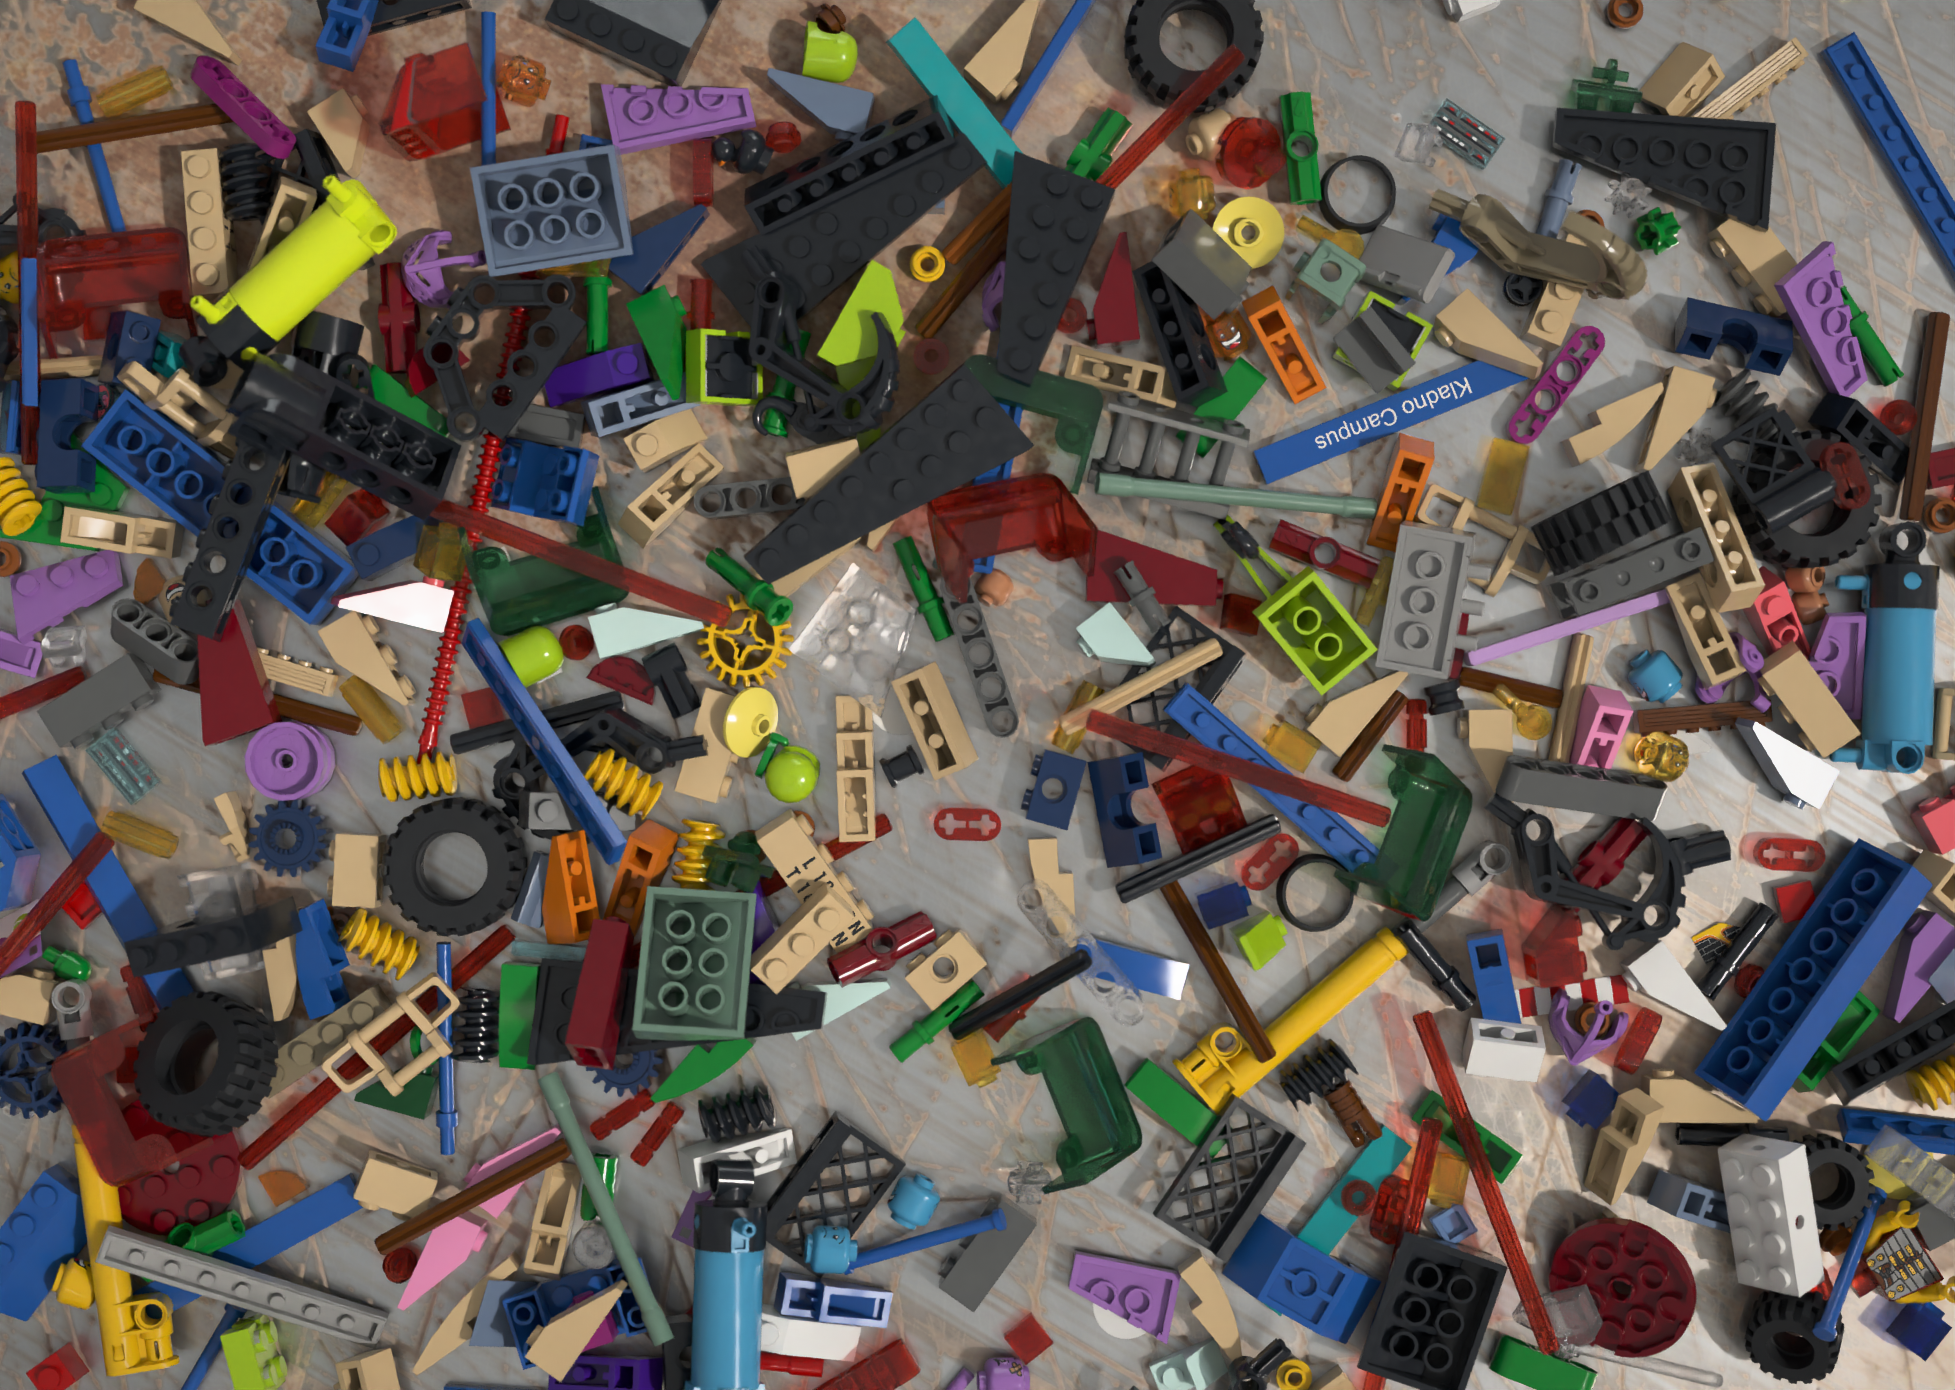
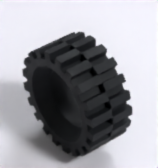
[1531,470,1672,576]

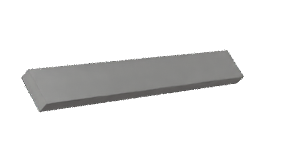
[95,1225,389,1349]

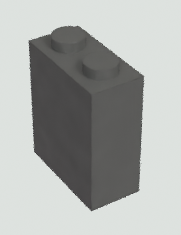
[1152,208,1252,320]

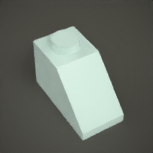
[1076,602,1156,667]

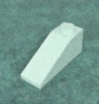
[588,603,706,659]
[786,978,891,1041]

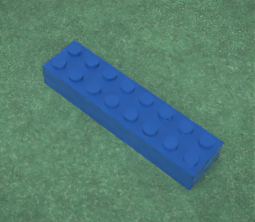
[81,389,359,626]
[1694,838,1933,1122]

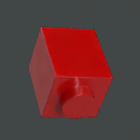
[26,1342,90,1390]

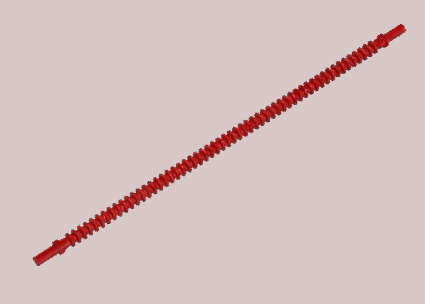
[416,114,570,764]

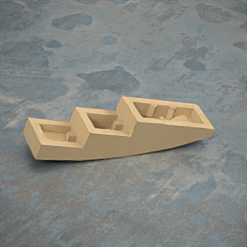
[836,694,876,842]
[412,1251,523,1376]

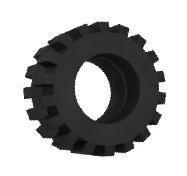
[1792,1134,1875,1231]
[1744,1290,1844,1384]

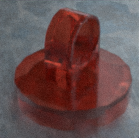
[1215,117,1286,190]

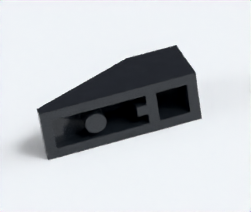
[1808,392,1909,486]

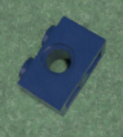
[98,311,161,390]
[1021,749,1087,830]

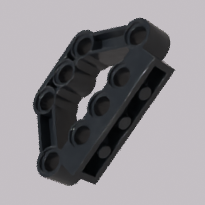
[423,274,586,442]

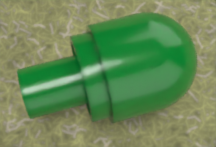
[42,945,92,982]

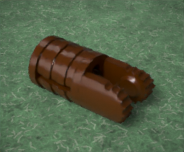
[1323,1079,1383,1148]

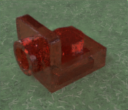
[324,488,389,546]

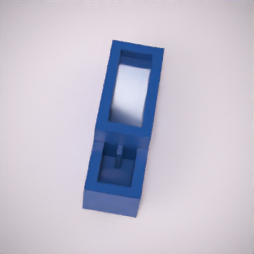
[316,0,379,72]
[295,898,351,1020]
[1075,935,1190,1000]
[774,1272,893,1328]

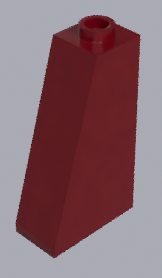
[1085,529,1223,607]
[197,599,282,746]
[565,916,634,1070]

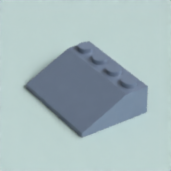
[470,145,633,277]

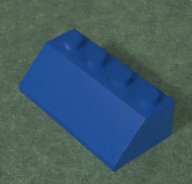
[0,1164,88,1321]

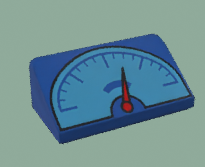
[0,380,29,456]

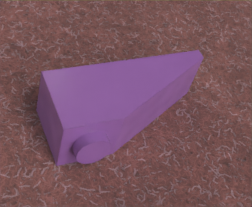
[1883,910,1955,1023]

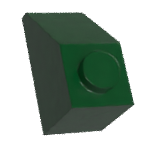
[354,1065,439,1120]

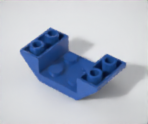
[491,437,600,526]
[0,793,41,912]
[1221,1213,1381,1344]
[502,1257,651,1370]

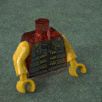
[1850,1200,1955,1304]

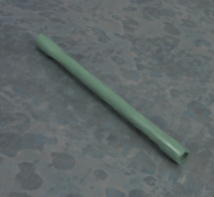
[1094,472,1377,520]
[537,1072,674,1347]

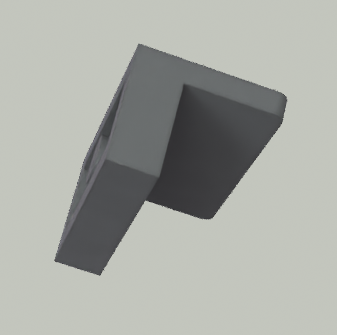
[1333,306,1416,393]

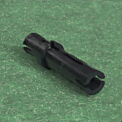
[1696,902,1779,1001]
[1394,920,1476,1011]
[1675,1123,1789,1147]

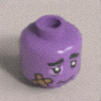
[976,1357,1030,1390]

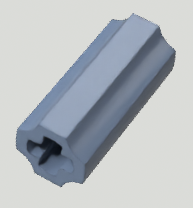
[511,850,549,928]

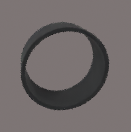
[1318,155,1396,235]
[1276,854,1354,932]

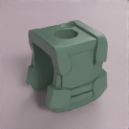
[1285,238,1366,324]

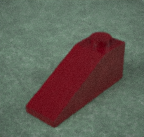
[1086,232,1140,349]

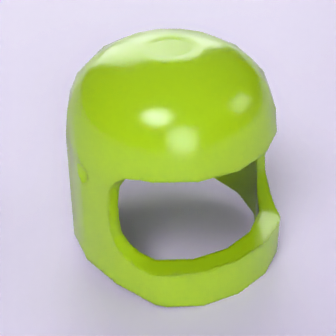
[802,21,858,83]
[497,626,564,688]
[765,745,820,803]

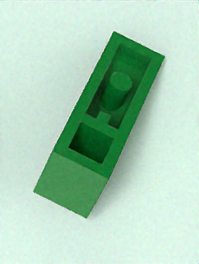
[626,285,688,401]

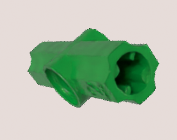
[1279,91,1322,205]
[1065,107,1133,182]
[140,1209,245,1282]

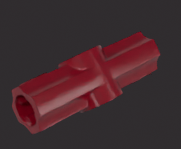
[378,262,421,374]
[1269,519,1380,589]
[1563,817,1647,913]
[827,911,936,988]

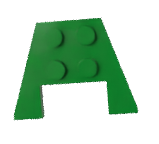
[0,422,130,552]

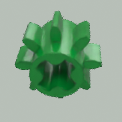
[1633,207,1681,255]

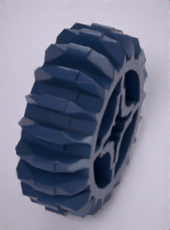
[0,1022,73,1119]

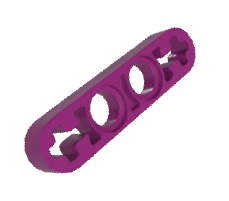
[190,56,296,159]
[1505,326,1605,445]

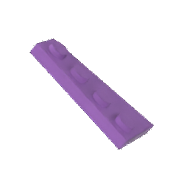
[601,84,756,155]
[1774,241,1868,397]

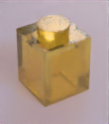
[413,522,472,581]
[1262,720,1322,773]
[950,1028,1001,1088]
[1421,1150,1471,1208]

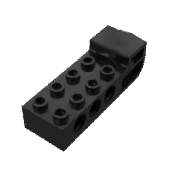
[225,352,462,520]

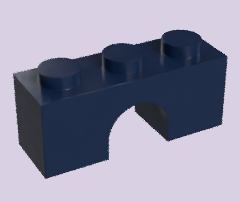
[1675,297,1793,376]
[34,378,99,494]
[1087,752,1162,868]

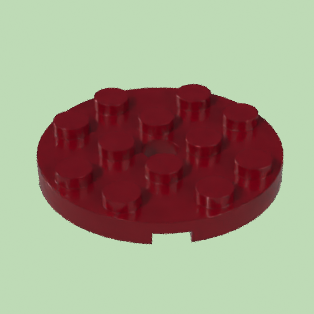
[108,1100,244,1236]
[1549,1218,1697,1358]

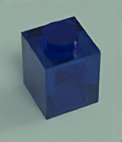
[1194,879,1252,930]
[1562,1069,1621,1130]
[1886,1302,1952,1362]

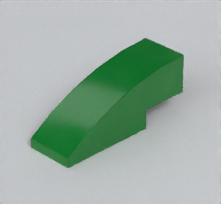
[499,961,541,1070]
[1792,991,1881,1093]
[650,1038,756,1103]
[1124,1057,1233,1159]
[1412,1090,1524,1185]

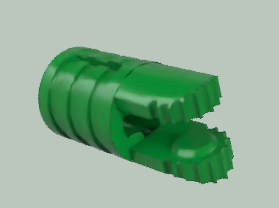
[580,1152,618,1221]

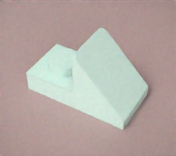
[1149,1337,1228,1390]

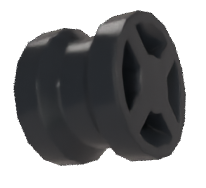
[1502,273,1543,307]
[1423,680,1465,716]

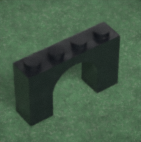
[124,896,303,977]

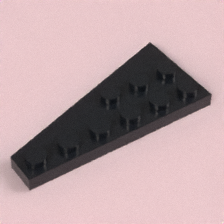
[1552,108,1776,233]
[997,151,1115,389]

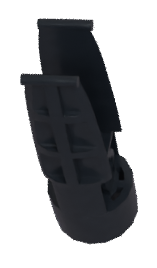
[277,311,364,504]

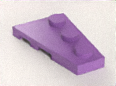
[10,550,123,645]
[1808,612,1866,719]
[1068,1251,1181,1344]

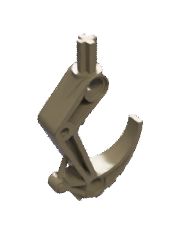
[1429,189,1647,300]

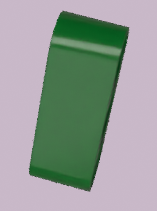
[1175,356,1268,459]
[355,363,456,438]
[1488,1334,1598,1390]

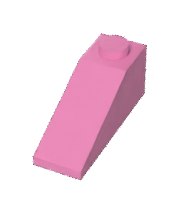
[1569,685,1633,769]
[463,1124,562,1219]
[397,1211,488,1311]

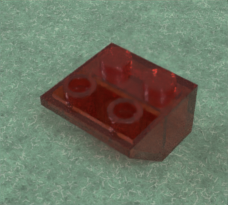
[1151,755,1247,854]
[1521,905,1588,988]

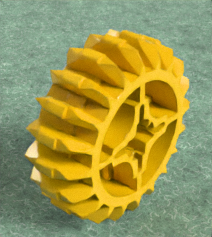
[697,593,794,688]

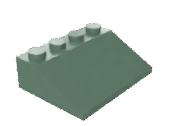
[633,886,757,1041]

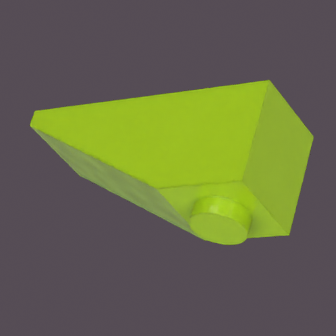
[1229,910,1288,971]

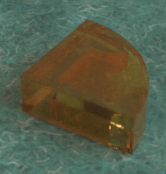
[133,558,167,606]
[258,1170,310,1207]

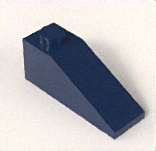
[607,204,710,296]
[345,500,466,581]

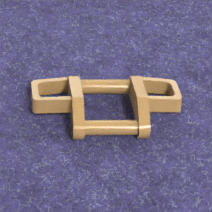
[117,361,238,460]
[1414,485,1550,598]
[322,972,460,1097]

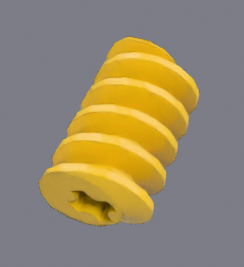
[0,457,42,536]
[583,749,663,822]
[378,752,457,802]
[671,819,725,891]
[338,908,420,981]
[1906,1054,1955,1111]

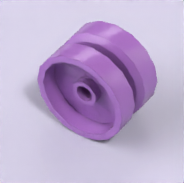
[245,721,335,801]

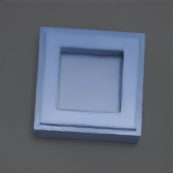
[1427,1198,1478,1244]

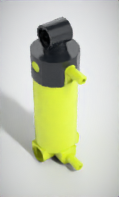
[178,175,397,387]

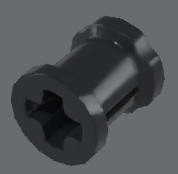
[879,745,925,788]

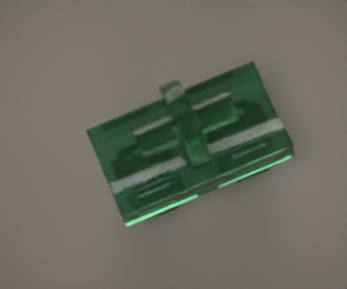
[1571,58,1643,113]
[702,831,774,893]

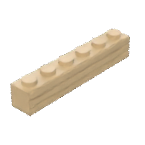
[1692,37,1809,120]
[256,646,339,697]

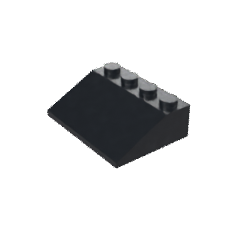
[544,0,722,87]
[1357,1230,1508,1390]

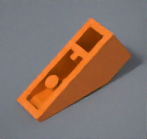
[1241,285,1327,404]
[1366,433,1435,552]
[603,819,679,936]
[542,830,600,944]

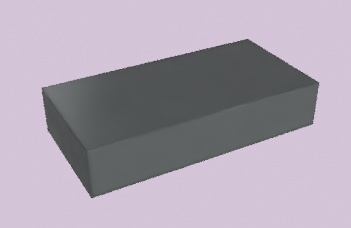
[508,404,586,448]

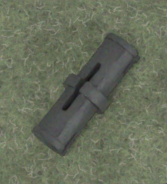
[1113,560,1171,633]

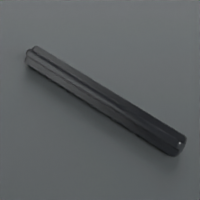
[450,691,624,754]
[1115,814,1281,903]
[948,949,1092,1040]

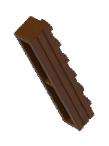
[1632,699,1773,737]

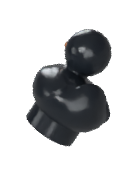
[711,129,774,175]

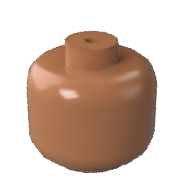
[1785,567,1826,593]
[974,568,1014,607]
[1791,591,1830,625]

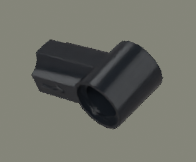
[642,642,701,719]
[1668,830,1731,876]

